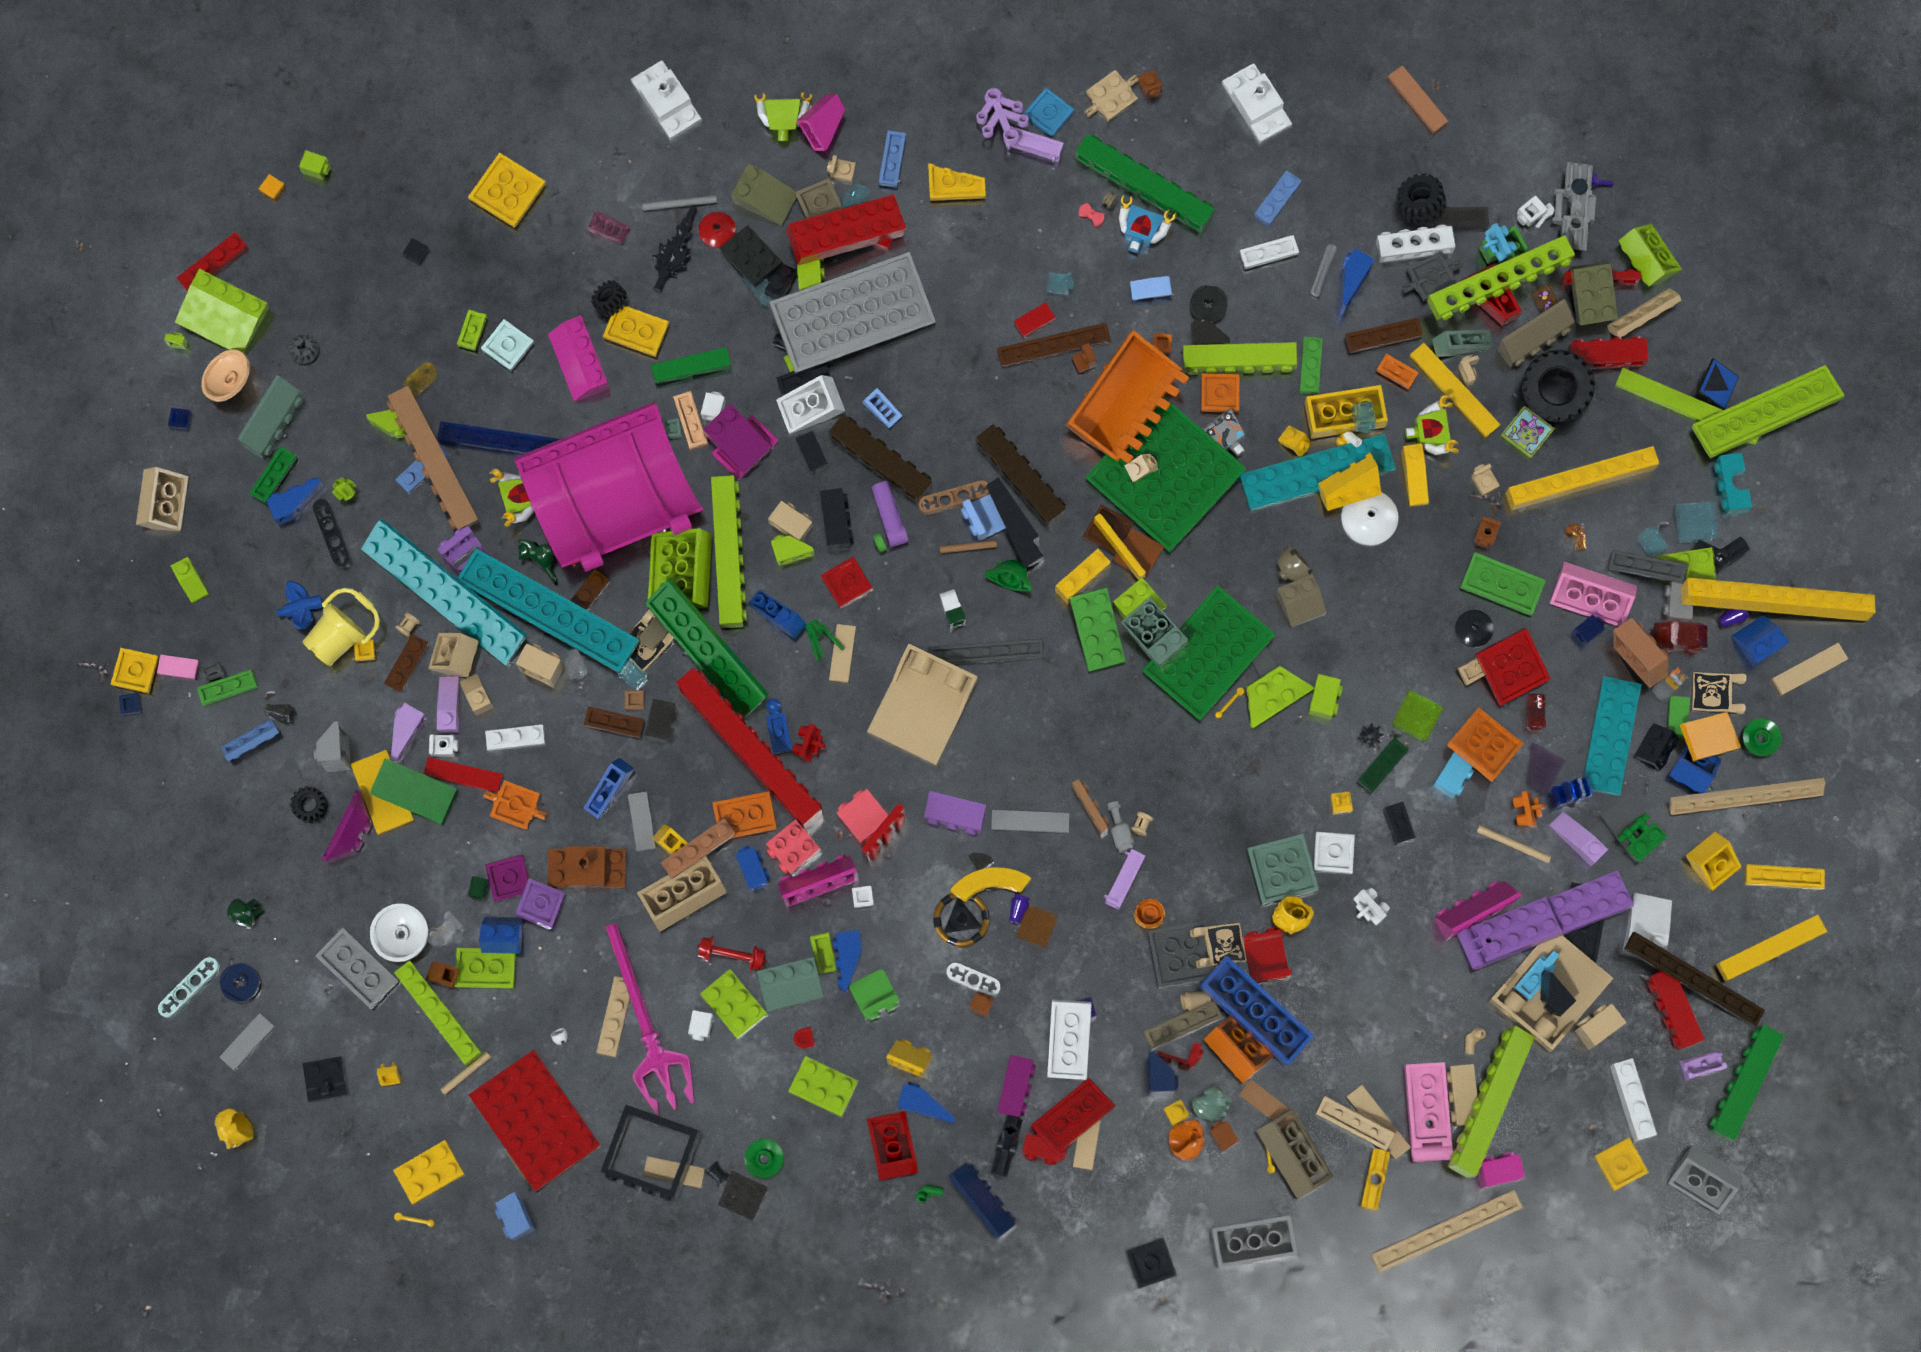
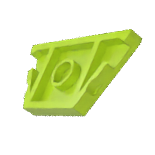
[1246,666,1314,728]

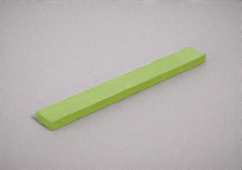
[1615,368,1759,445]

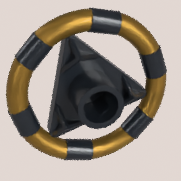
[933,893,990,947]

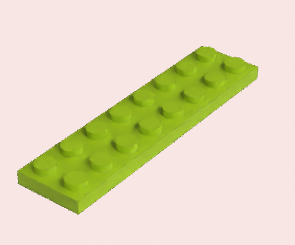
[1691,365,1845,458]

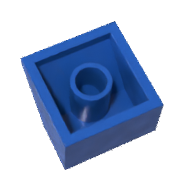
[1731,615,1789,667]
[1669,743,1722,793]
[479,917,524,954]

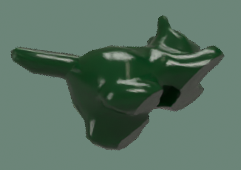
[518,539,557,583]

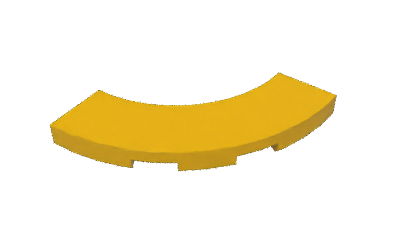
[950,867,1031,902]

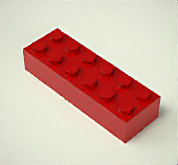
[786,194,906,266]

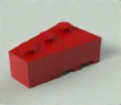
[1461,263,1522,326]

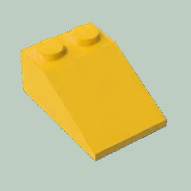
[886,1039,933,1078]

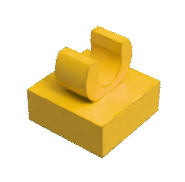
[1331,792,1353,814]
[377,1062,400,1086]

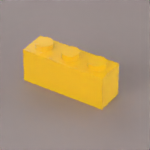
[1055,549,1111,604]

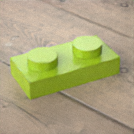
[457,310,487,351]

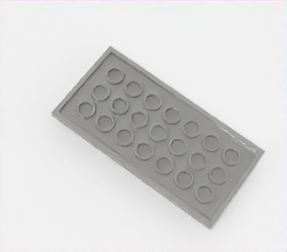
[769,252,936,373]

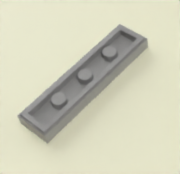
[991,810,1069,833]

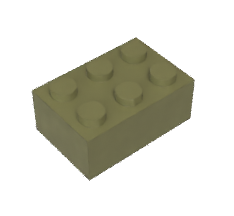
[1570,261,1618,325]

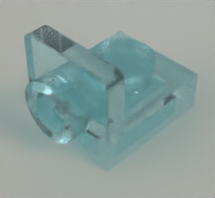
[841,182,871,208]
[1046,272,1075,295]
[1639,526,1668,558]
[617,659,648,690]

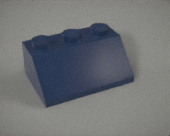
[1147,1052,1179,1097]

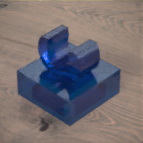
[168,408,191,430]

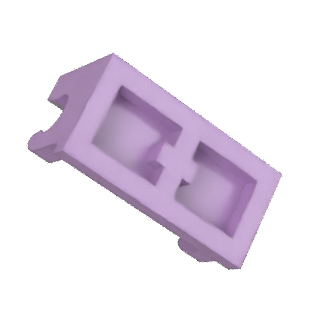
[1679,1051,1727,1080]

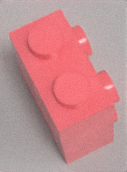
[837,789,888,845]
[766,819,821,876]

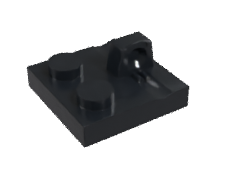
[302,1056,348,1103]
[1126,1238,1177,1289]

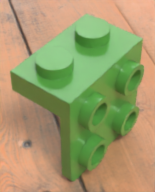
[849,969,900,1021]

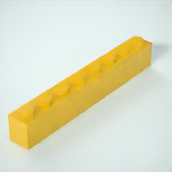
[1506,446,1660,511]

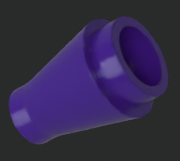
[1719,609,1749,627]
[1009,893,1030,923]

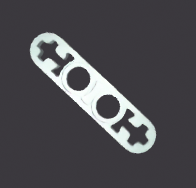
[158,957,220,1018]

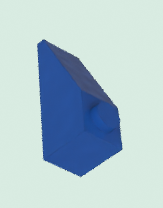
[583,758,635,819]
[897,1082,955,1124]

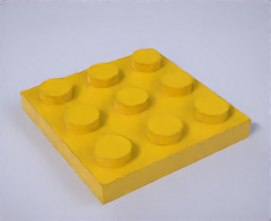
[468,153,546,228]

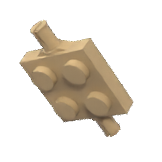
[1084,69,1139,121]

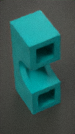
[1714,453,1752,515]

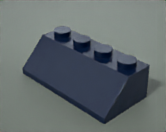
[948,1162,1016,1241]

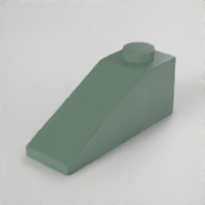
[1432,329,1494,357]

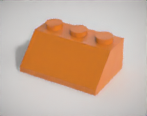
[1203,1016,1274,1084]

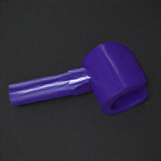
[1591,174,1614,187]

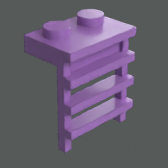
[437,526,490,576]

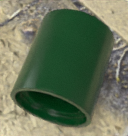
[468,876,489,899]

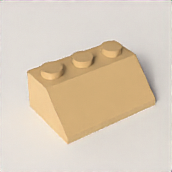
[136,467,189,531]

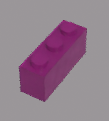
[997,1054,1036,1119]

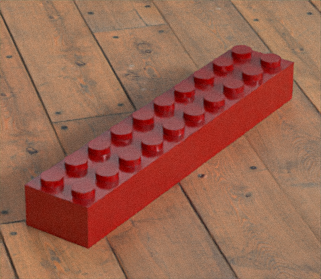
[676,668,823,831]

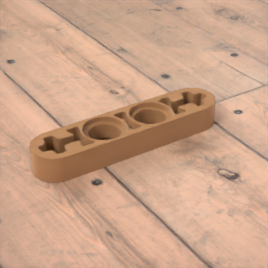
[918,480,989,515]

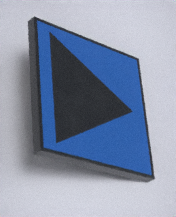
[1698,358,1739,410]

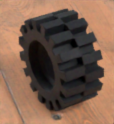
[591,280,628,317]
[290,786,327,823]

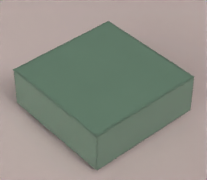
[662,418,682,440]

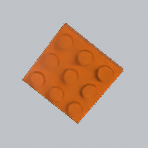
[1447,707,1524,782]

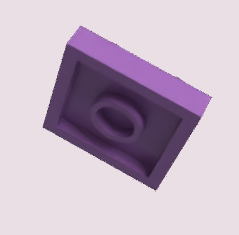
[514,878,565,929]

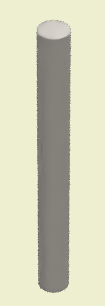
[642,195,717,211]

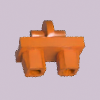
[1513,791,1546,828]

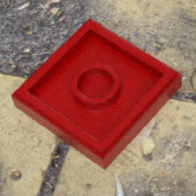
[821,556,873,608]

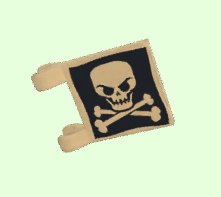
[628,609,675,673]
[1692,672,1746,714]
[1190,923,1247,968]

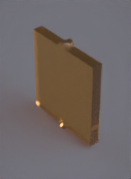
[1016,905,1058,948]

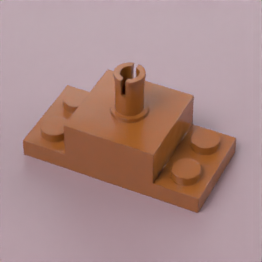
[547,846,626,888]

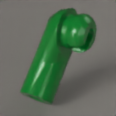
[916,1184,944,1203]

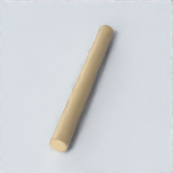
[1477,825,1551,863]

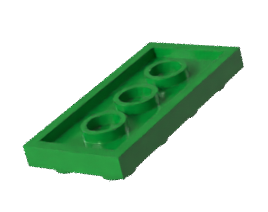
[369,758,456,824]

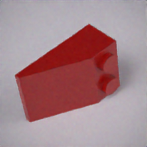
[867,1111,918,1181]

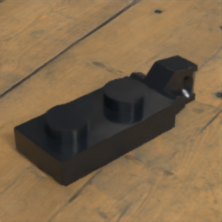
[776,365,830,396]

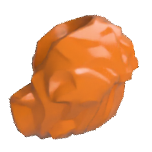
[1169,1119,1205,1161]

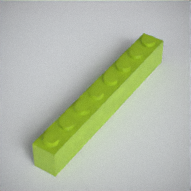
[711,475,747,629]
[1448,1026,1535,1178]

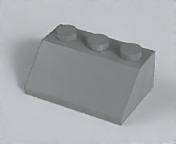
[313,721,351,772]
[1668,1145,1744,1215]

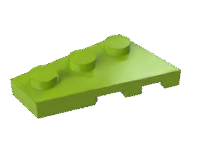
[1655,548,1716,580]

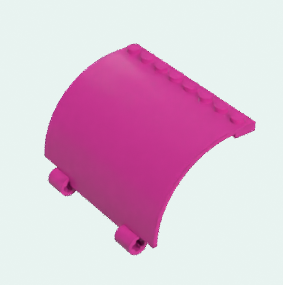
[514,402,703,572]

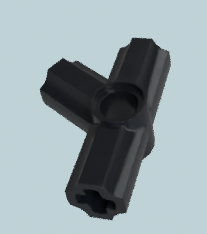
[1694,536,1750,572]
[991,1115,1023,1178]

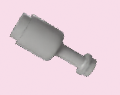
[1107,801,1135,853]

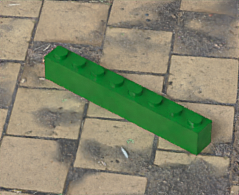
[1075,134,1215,233]

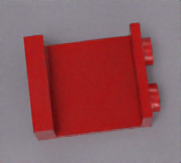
[1243,927,1291,984]

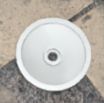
[1341,492,1398,546]
[370,904,428,962]

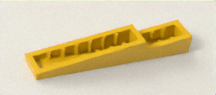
[1716,915,1827,982]

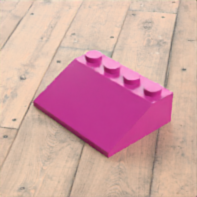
[777,855,859,908]
[1434,880,1522,940]

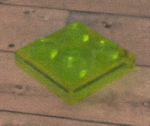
[1391,690,1444,742]

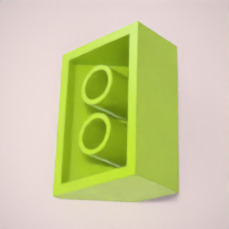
[1618,224,1682,286]

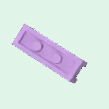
[1006,126,1064,163]
[1104,849,1145,910]

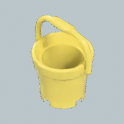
[302,588,380,666]

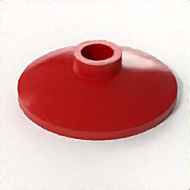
[699,212,736,248]

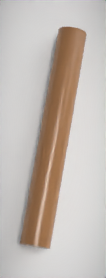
[940,540,997,554]

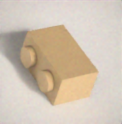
[768,501,813,542]

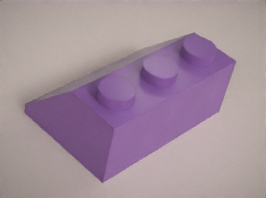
[924,791,986,835]

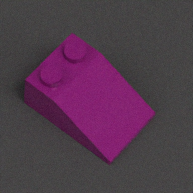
[703,404,771,474]

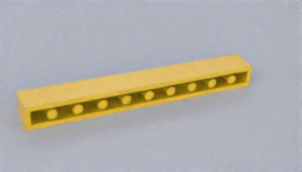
[1681,578,1876,621]

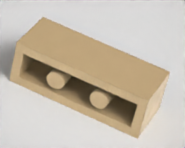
[1446,1064,1478,1127]

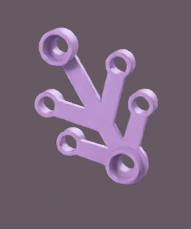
[976,88,1029,146]

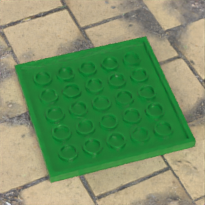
[1085,396,1246,553]

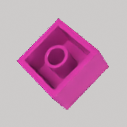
[1478,1152,1526,1189]

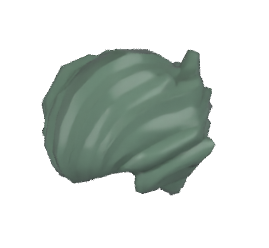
[1192,1082,1232,1122]

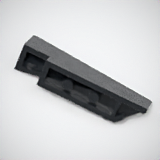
[986,477,1044,567]

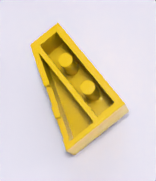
[1318,453,1382,511]

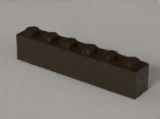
[829,414,932,503]
[976,424,1066,527]

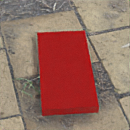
[1031,1077,1116,1156]

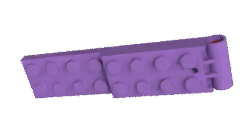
[1457,870,1634,970]

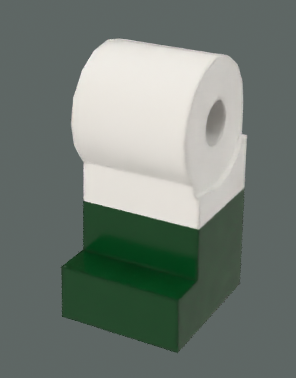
[939,589,966,628]

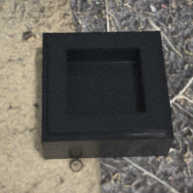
[403,238,429,264]

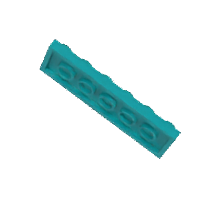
[1581,676,1641,796]

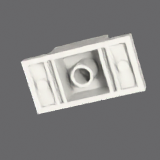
[631,60,702,140]
[1222,63,1292,144]

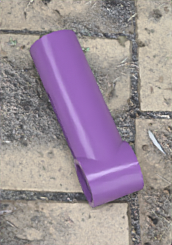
[871,481,909,548]

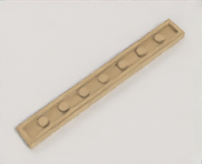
[1669,778,1825,815]
[1371,1189,1523,1273]

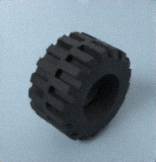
[1397,173,1447,225]

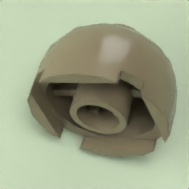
[1278,545,1315,582]

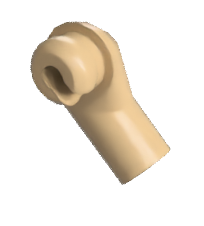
[1465,1028,1486,1054]

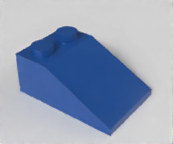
[1339,248,1375,317]

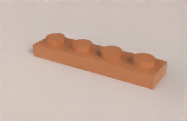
[661,818,735,879]

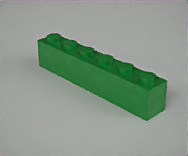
[1709,1024,1785,1142]

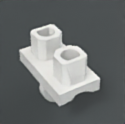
[1353,888,1390,925]

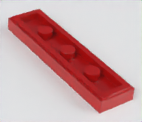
[423,757,503,793]

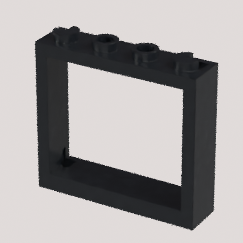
[600,1105,702,1201]

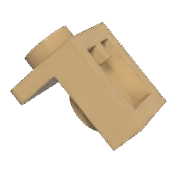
[827,155,856,183]
[1458,355,1479,387]
[1471,464,1500,496]

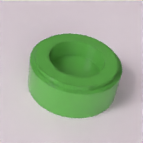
[873,532,887,552]

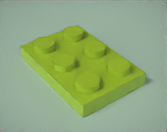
[454,948,516,989]
[700,969,767,1039]
[788,1056,859,1117]

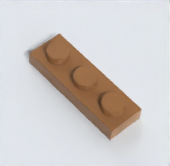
[1072,779,1109,835]

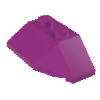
[322,790,372,864]

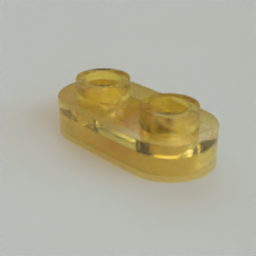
[404,363,437,396]

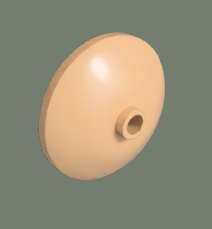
[201,350,250,402]

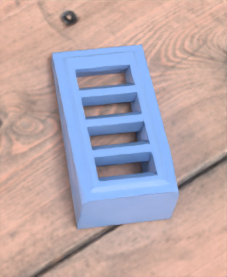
[862,388,903,428]

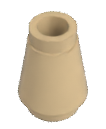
[1180,991,1211,1011]

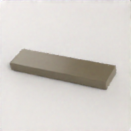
[1143,1001,1223,1050]

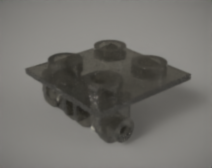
[718,1171,768,1221]

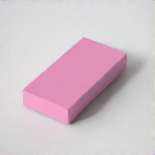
[157,655,199,680]

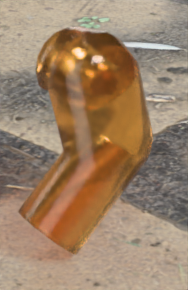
[1566,523,1587,550]

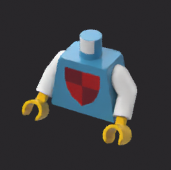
[1119,195,1177,253]

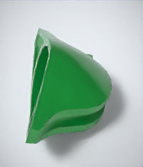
[985,560,1033,591]

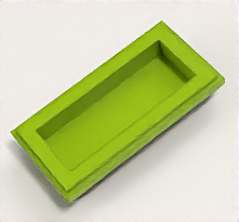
[810,932,837,975]

